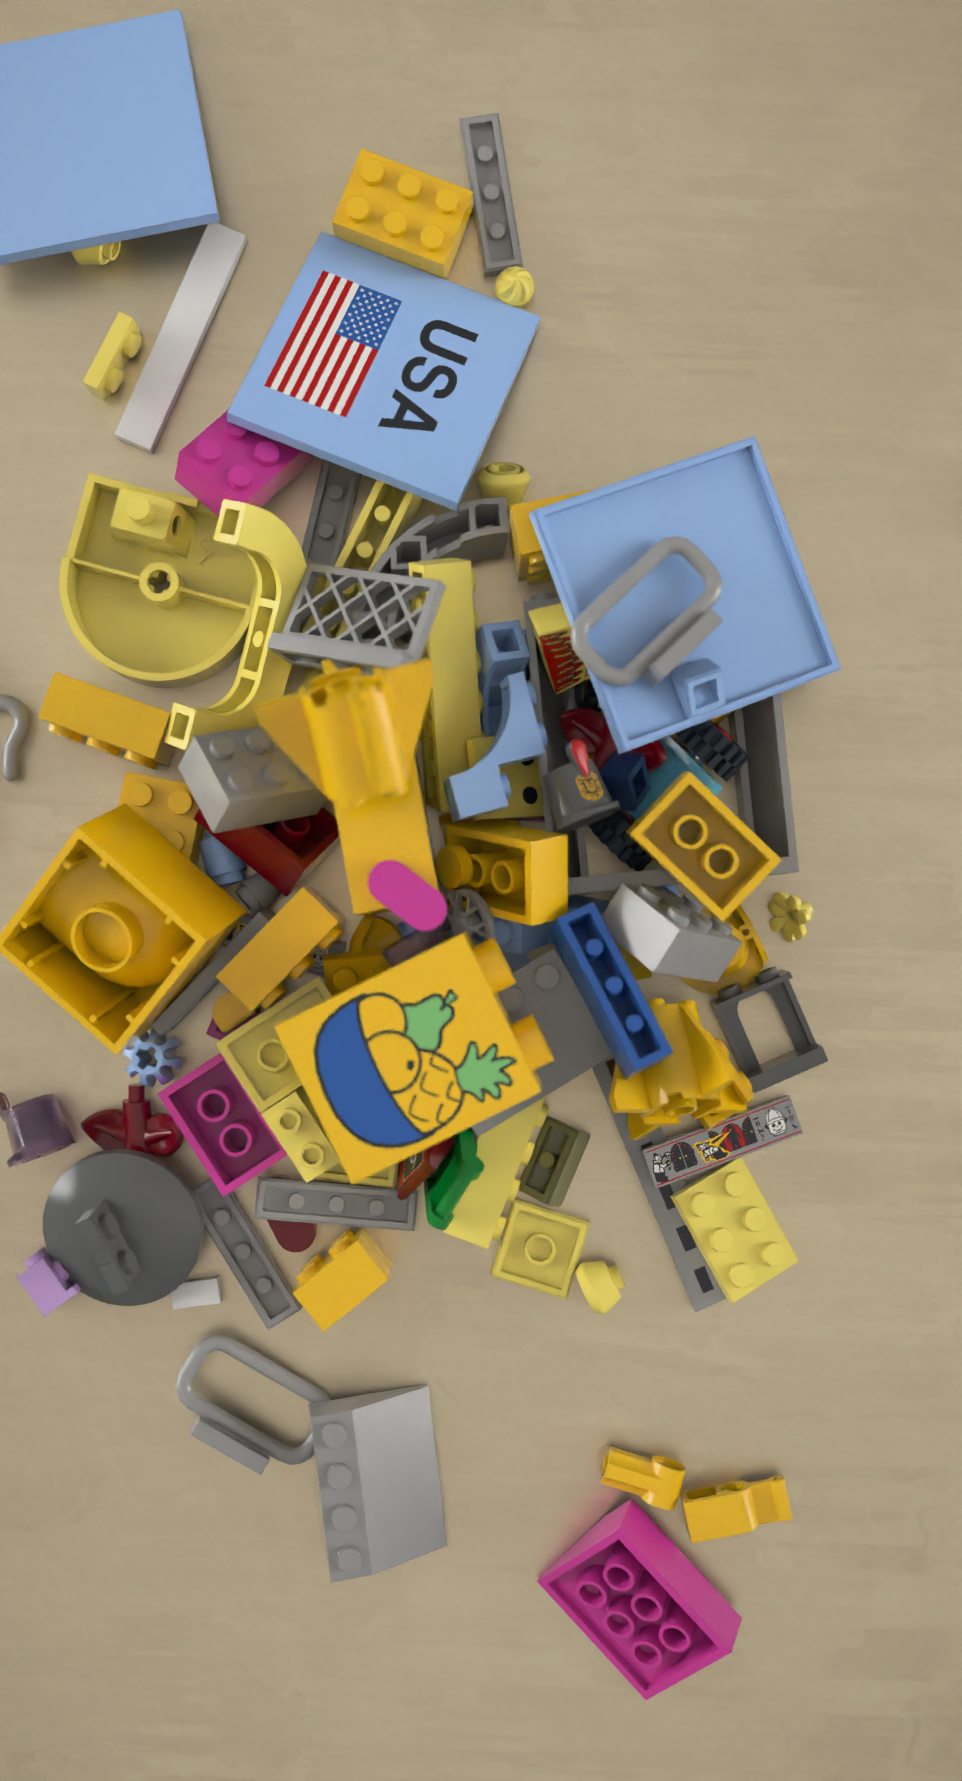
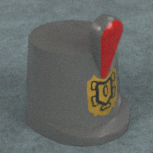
[542,739,621,833]

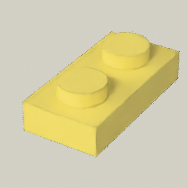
[82,311,141,402]

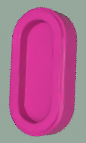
[368,860,447,931]

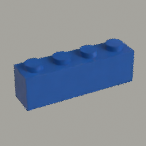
[548,902,673,1080]

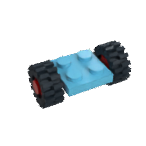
[588,719,750,871]

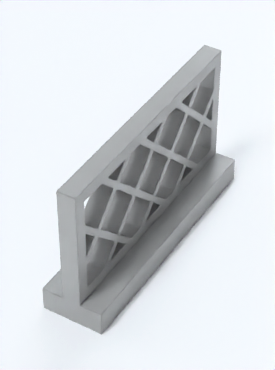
[267,563,446,675]

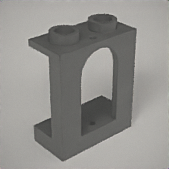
[710,967,828,1093]

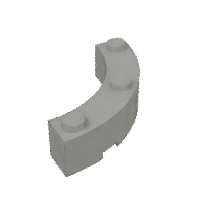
[352,497,509,647]

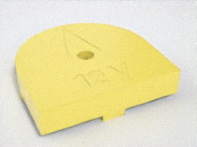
[59,473,258,688]

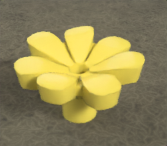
[768,891,813,942]

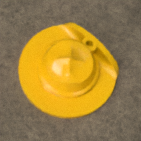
[680,905,768,995]

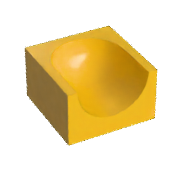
[0,803,247,1055]

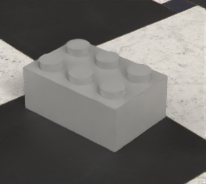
[178,727,328,833]
[601,883,743,982]

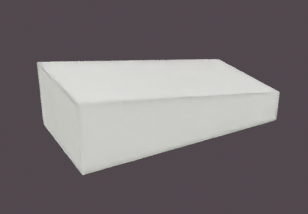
[171,1275,223,1309]

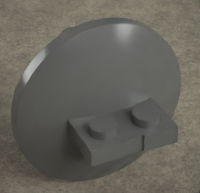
[43,1149,204,1306]

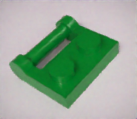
[424,1127,484,1230]

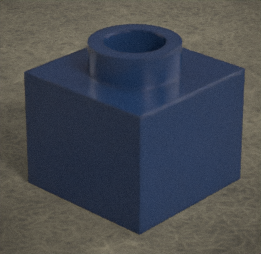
[599,751,651,812]

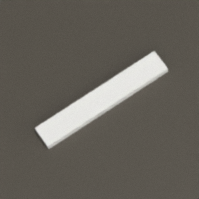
[114,222,248,454]

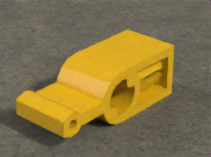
[679,1475,793,1544]

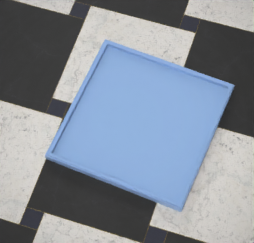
[0,9,220,265]
[529,436,841,754]

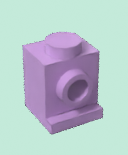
[16,1247,81,1317]

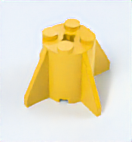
[254,658,434,810]
[609,998,747,1140]

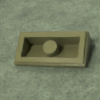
[519,1116,591,1207]

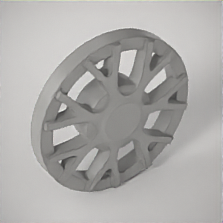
[438,887,496,946]

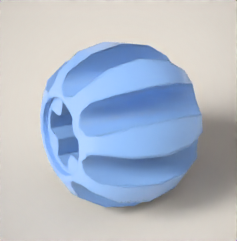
[123,1028,184,1087]

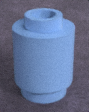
[198,831,247,887]

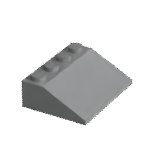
[471,948,612,1137]
[309,1384,448,1583]

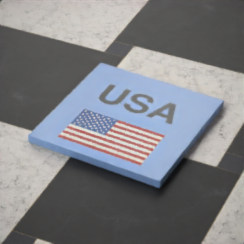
[227,231,541,511]

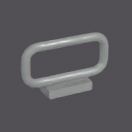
[570,536,723,687]
[176,1334,331,1475]

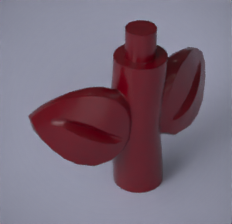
[559,708,667,774]
[81,1083,184,1157]

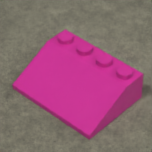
[537,1499,742,1700]

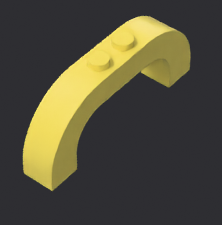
[164,499,307,750]

